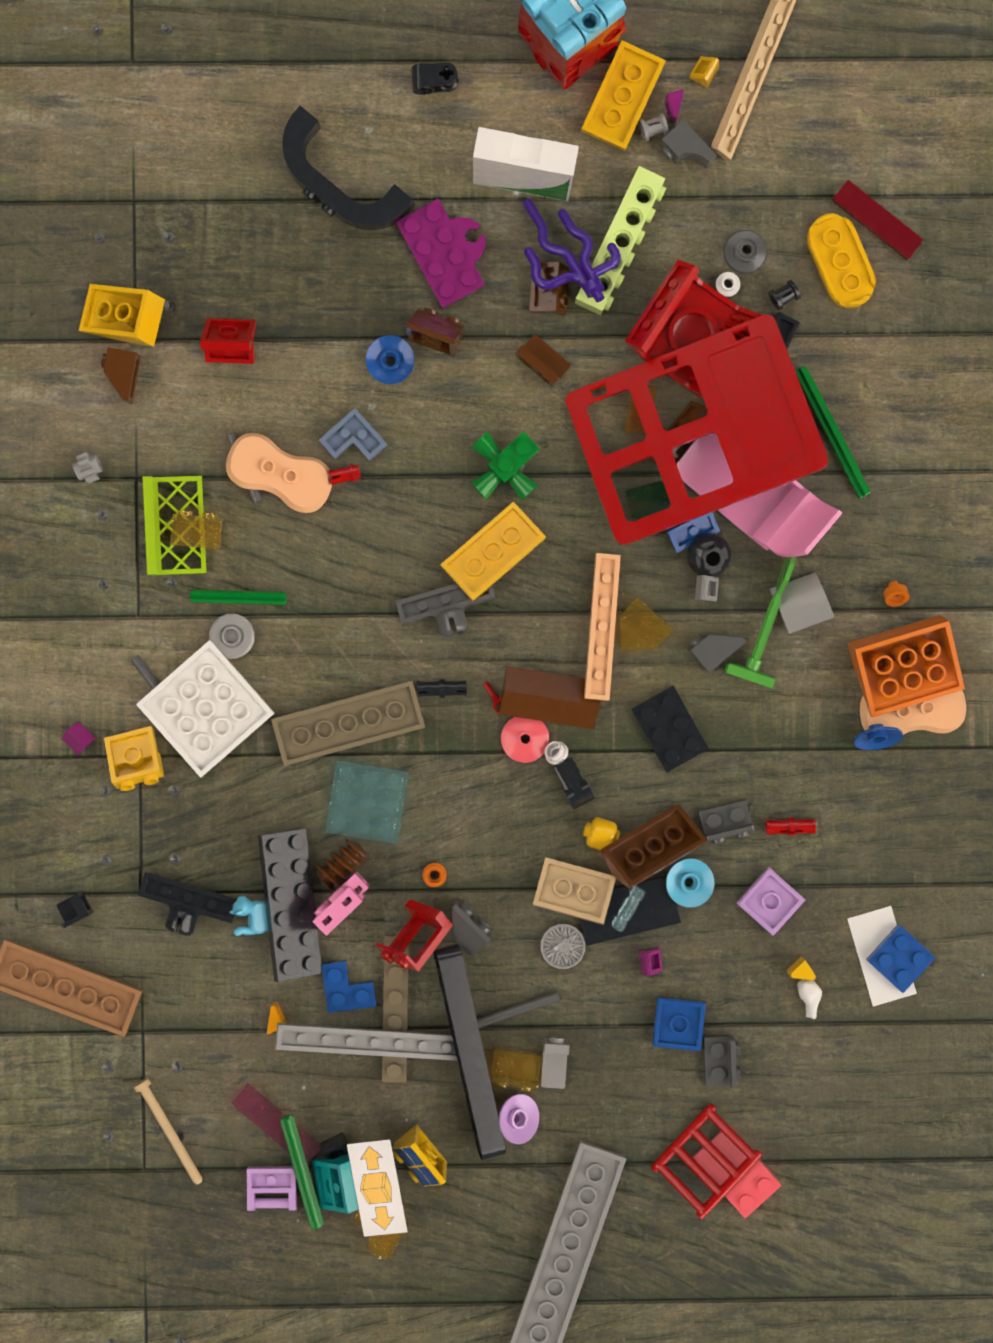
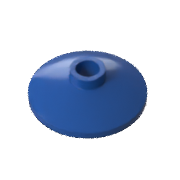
[366,335,415,385]
[854,724,903,750]

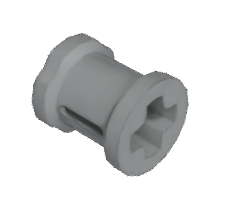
[639,113,669,142]

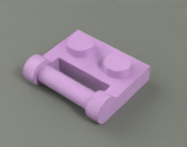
[247,1166,297,1211]

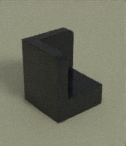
[57,891,94,929]

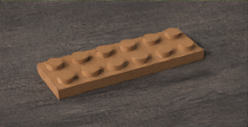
[0,939,143,1037]

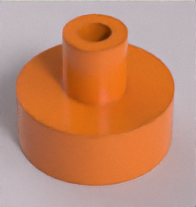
[883,581,910,607]

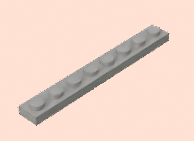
[275,1023,457,1061]

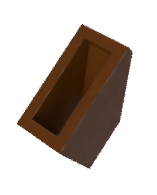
[101,347,141,404]

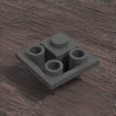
[452,898,491,956]

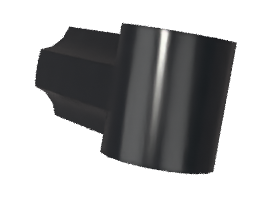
[554,757,595,810]

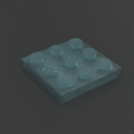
[325,760,409,844]

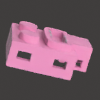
[313,871,370,936]

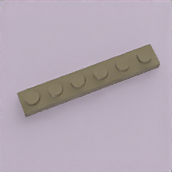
[382,935,409,1083]

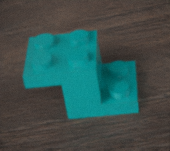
[311,1154,359,1214]

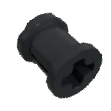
[768,279,801,311]

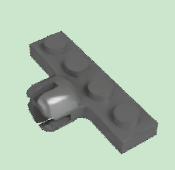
[395,584,496,638]

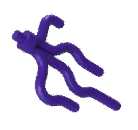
[523,198,621,303]

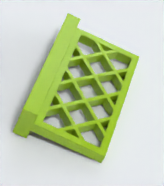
[142,476,207,576]

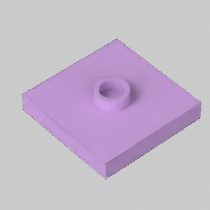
[736,867,805,936]

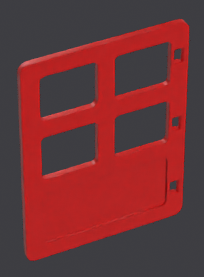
[566,314,829,545]

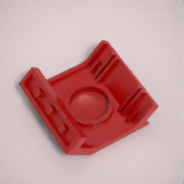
[624,259,762,399]

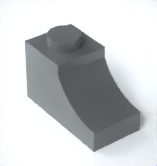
[660,119,717,169]

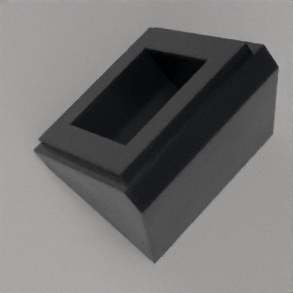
[321,1132,348,1160]

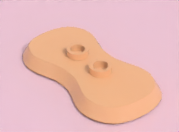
[226,433,332,513]
[860,690,966,735]

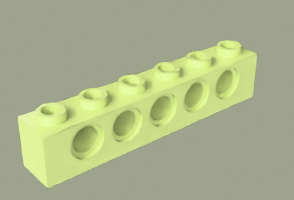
[575,166,666,316]

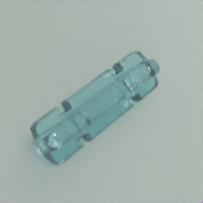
[612,886,645,932]

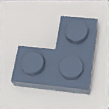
[319,408,388,461]

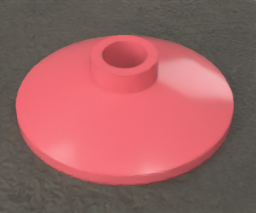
[501,717,549,763]

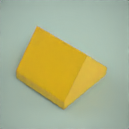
[689,56,719,88]
[787,957,816,980]

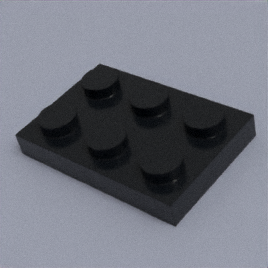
[631,685,709,773]

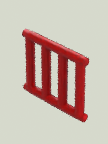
[650,1103,762,1220]

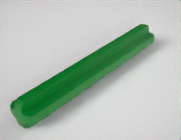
[190,589,287,605]

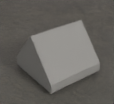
[695,575,719,602]

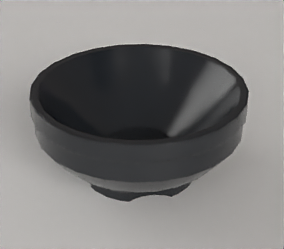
[687,533,731,577]

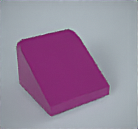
[664,89,684,124]

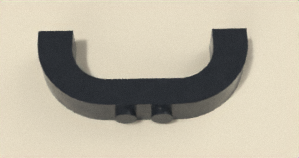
[282,106,414,230]

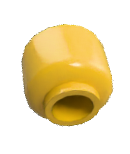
[583,817,620,851]

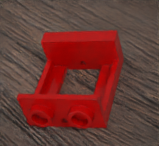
[375,899,453,972]

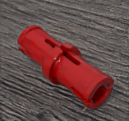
[765,817,816,836]

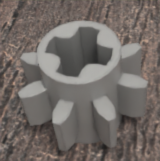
[72,452,103,483]

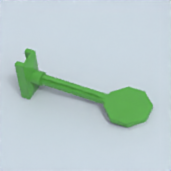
[724,557,796,688]

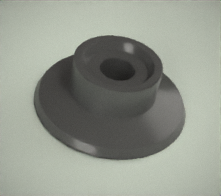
[724,230,767,274]

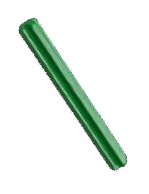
[280,1114,324,1229]

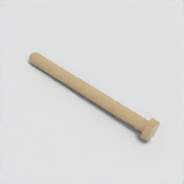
[133,1078,202,1185]

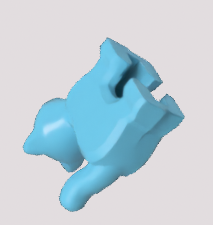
[230,895,268,936]

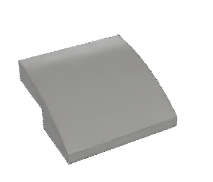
[769,572,834,634]

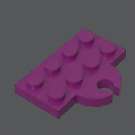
[396,199,486,309]

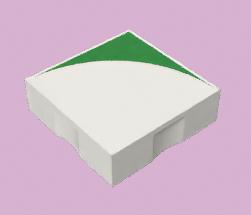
[473,127,579,202]

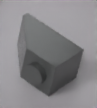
[688,634,747,673]

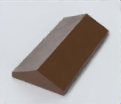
[498,666,600,729]
[600,804,708,889]

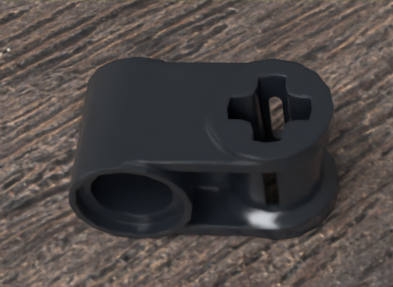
[411,62,459,95]

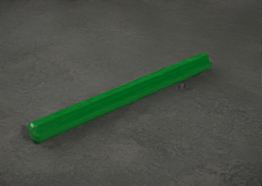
[795,366,871,499]

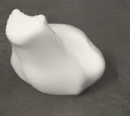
[797,979,822,1019]

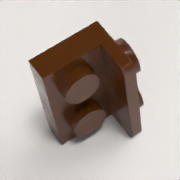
[529,262,570,315]

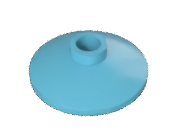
[666,858,715,907]

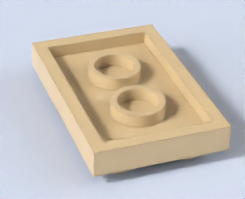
[533,858,616,925]

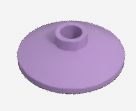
[499,1094,539,1144]

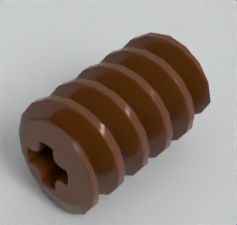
[316,838,370,891]

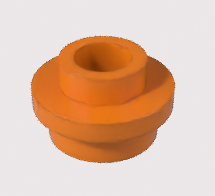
[422,863,447,887]

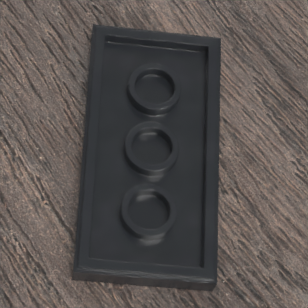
[580,875,681,946]

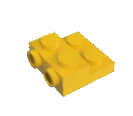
[104,726,164,791]

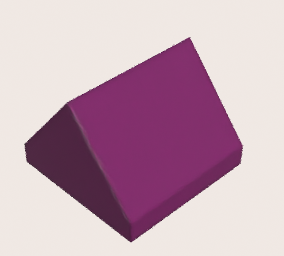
[61,721,96,756]
[638,947,663,976]

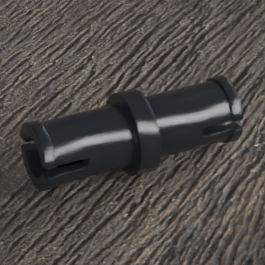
[417,679,467,698]

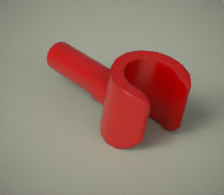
[482,681,501,713]

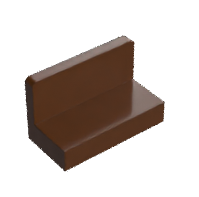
[516,335,570,388]

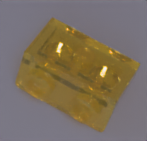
[170,510,223,550]
[490,1047,543,1091]

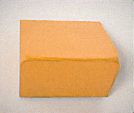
[267,1001,286,1034]

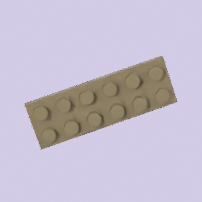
[271,681,425,766]

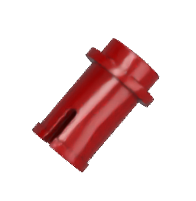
[329,463,361,485]

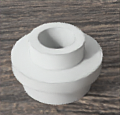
[716,272,740,297]
[544,741,568,765]

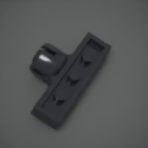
[138,872,237,936]

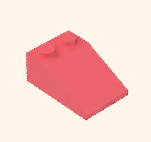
[693,1124,781,1218]

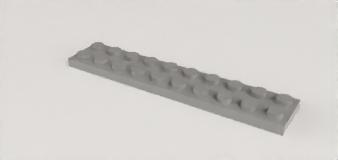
[509,1140,627,1343]

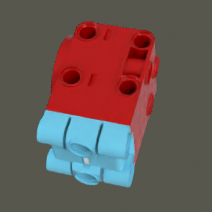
[518,0,626,90]

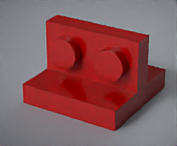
[200,318,256,364]

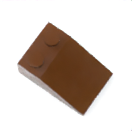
[406,308,464,357]

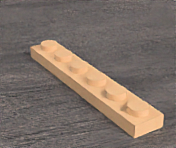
[584,553,621,701]

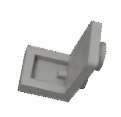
[541,1036,570,1089]

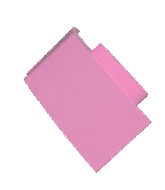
[676,433,842,557]

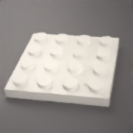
[136,640,275,778]

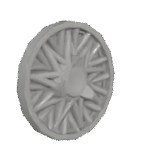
[209,614,255,659]
[541,924,585,969]

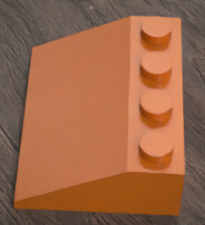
[847,615,965,717]

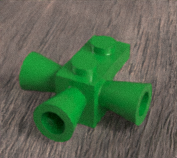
[470,431,540,501]

